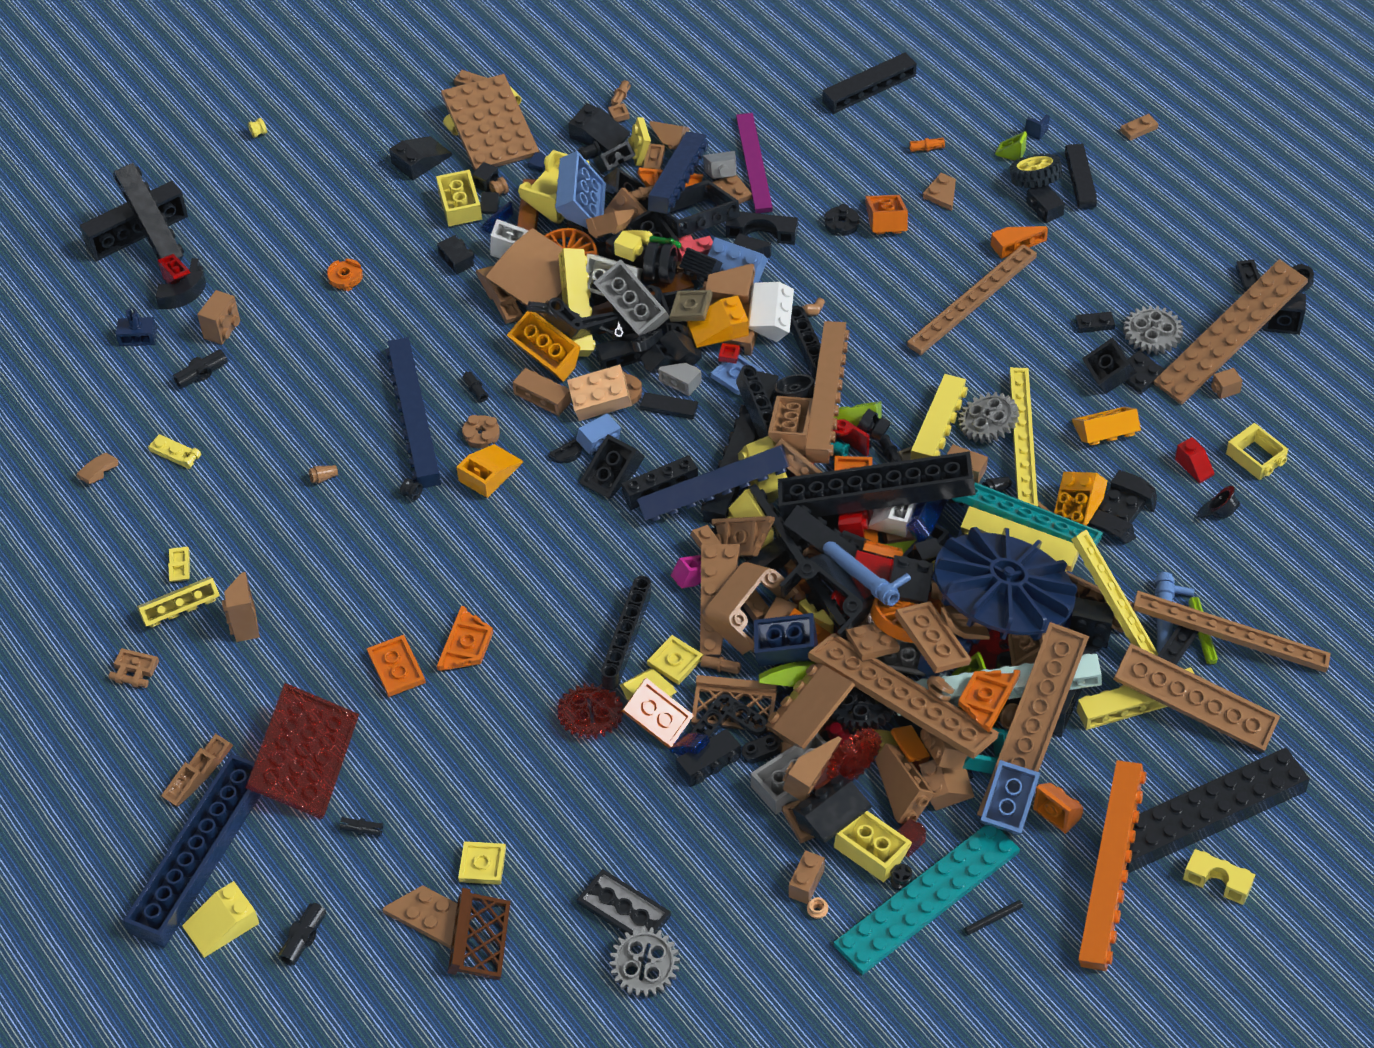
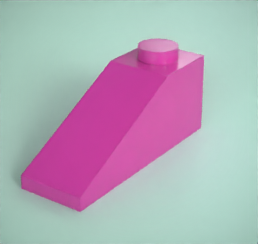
[671,555,701,588]

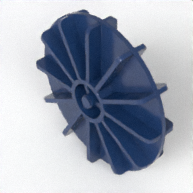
[933,527,1077,640]

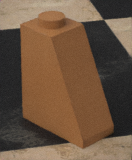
[703,264,755,304]

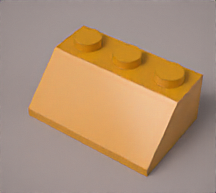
[1072,407,1141,445]

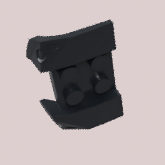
[1088,470,1157,544]

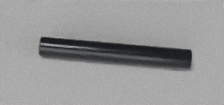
[964,900,1023,935]

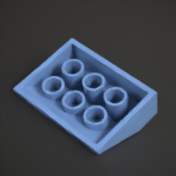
[555,151,606,229]

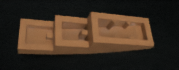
[161,733,233,807]

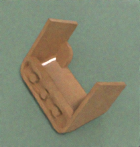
[702,562,799,655]

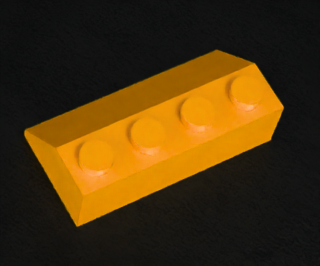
[507,311,581,382]

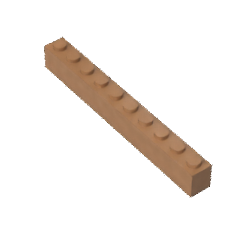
[805,321,850,464]

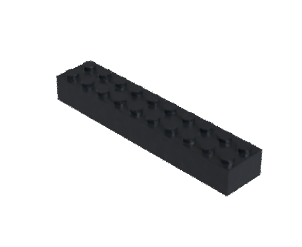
[778,451,976,522]
[1126,747,1310,873]

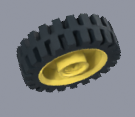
[1010,153,1062,188]

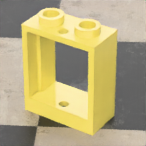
[1226,423,1288,480]

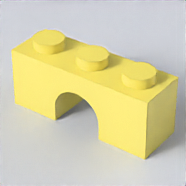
[1183,849,1256,905]

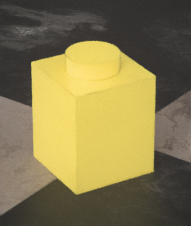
[614,231,643,262]

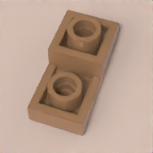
[77,453,118,484]

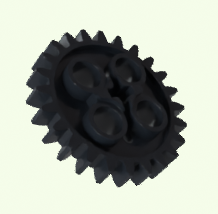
[832,687,894,733]

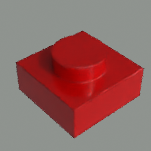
[718,343,740,364]

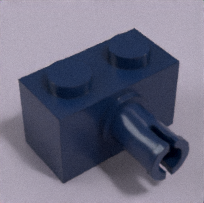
[116,308,157,347]

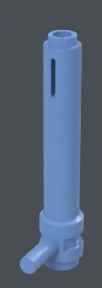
[823,541,911,606]
[1155,572,1195,654]

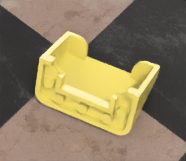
[518,150,590,224]

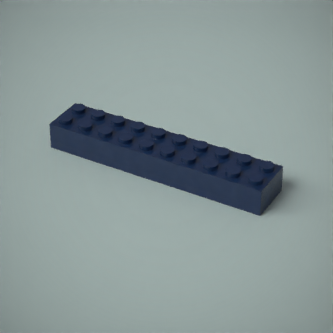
[123,754,270,948]

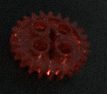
[558,683,623,739]
[826,727,882,781]

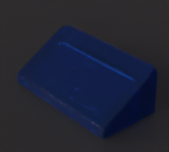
[481,201,513,234]

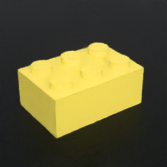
[436,170,482,227]

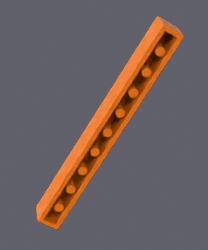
[1078,760,1147,971]

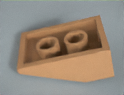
[782,736,842,801]

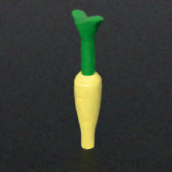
[615,230,681,248]

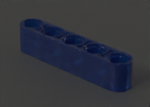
[906,499,948,543]

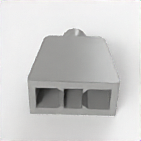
[703,151,737,179]

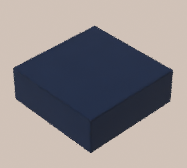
[528,152,546,172]

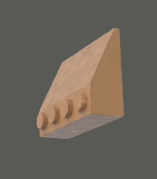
[765,663,855,749]

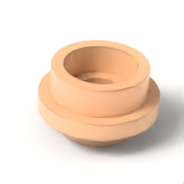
[807,897,828,919]

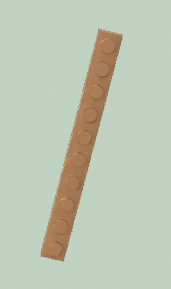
[907,244,1037,355]
[1132,591,1331,673]

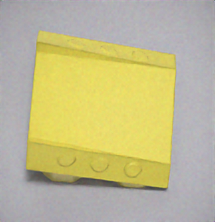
[620,668,677,700]

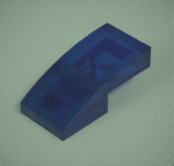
[669,733,710,755]

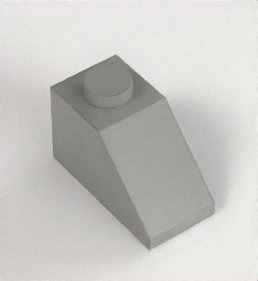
[658,363,702,396]

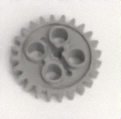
[1123,305,1183,355]
[958,392,1020,443]
[609,927,680,998]

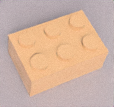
[567,365,632,421]

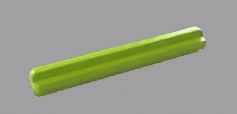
[1188,597,1218,665]

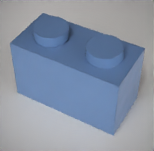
[576,413,621,455]

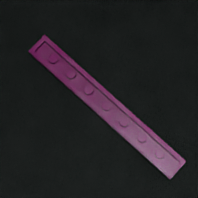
[736,113,773,213]

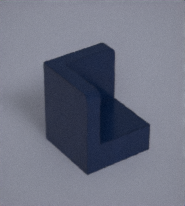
[1025,114,1050,140]

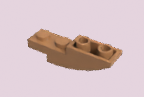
[476,266,523,324]

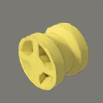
[248,118,267,138]

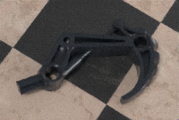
[527,280,632,341]

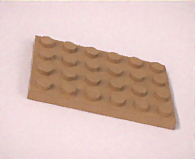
[441,74,539,171]

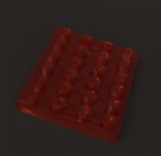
[245,683,359,819]

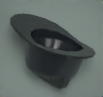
[1197,485,1240,519]

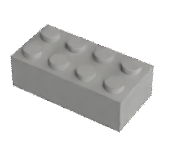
[750,733,842,815]

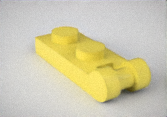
[148,434,201,469]

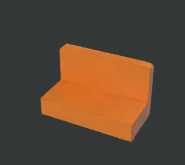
[891,725,931,770]

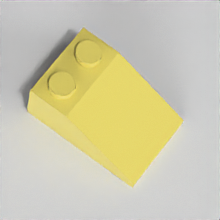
[182,881,259,958]

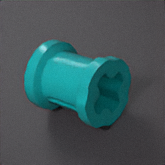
[831,439,850,456]

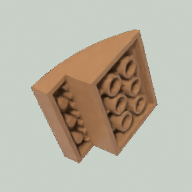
[486,228,563,319]

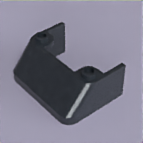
[780,554,875,640]

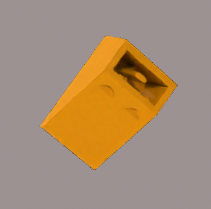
[456,444,523,498]
[1054,472,1107,526]

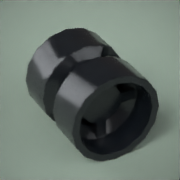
[857,409,891,443]

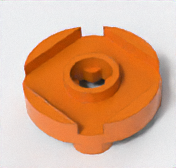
[327,259,363,291]

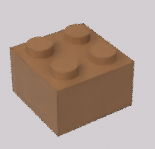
[197,290,240,345]

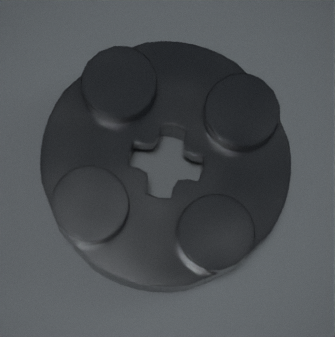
[825,204,859,236]

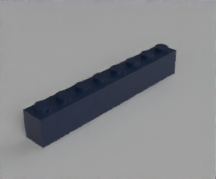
[648,131,708,214]
[637,445,790,522]

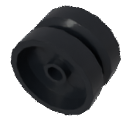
[643,242,678,284]
[774,374,815,398]

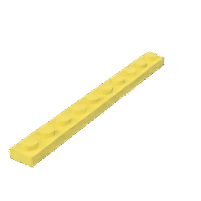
[1009,367,1038,507]

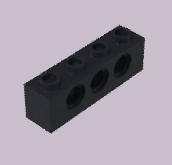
[621,455,698,510]

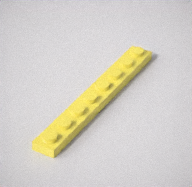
[1071,530,1158,656]

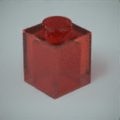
[897,818,926,857]

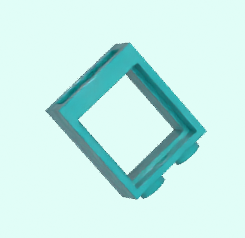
[963,728,1008,774]

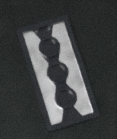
[577,869,671,945]

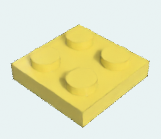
[628,117,651,166]
[647,635,703,685]
[458,841,506,885]

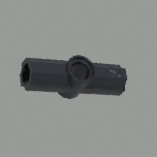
[172,349,228,388]
[278,903,327,966]

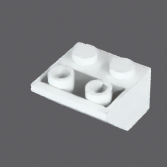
[490,219,529,259]
[868,503,916,537]

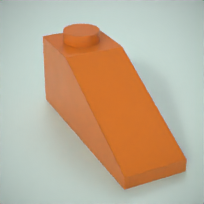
[990,226,1048,259]

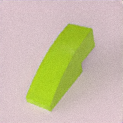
[758,661,815,687]

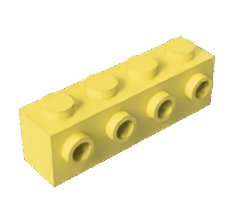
[137,576,220,627]

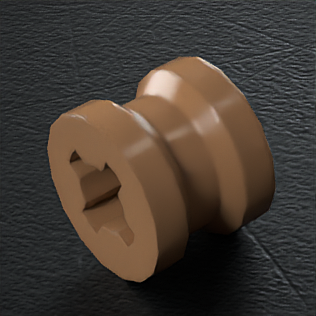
[489,177,509,196]

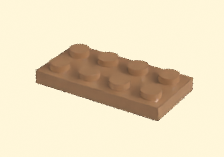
[895,601,971,673]

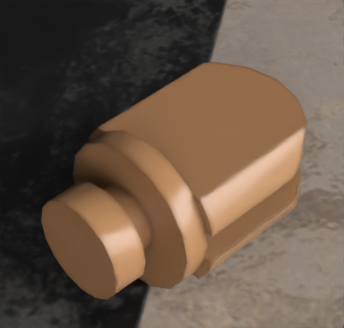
[927,676,955,701]

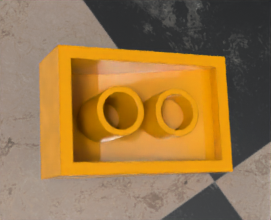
[686,295,749,348]

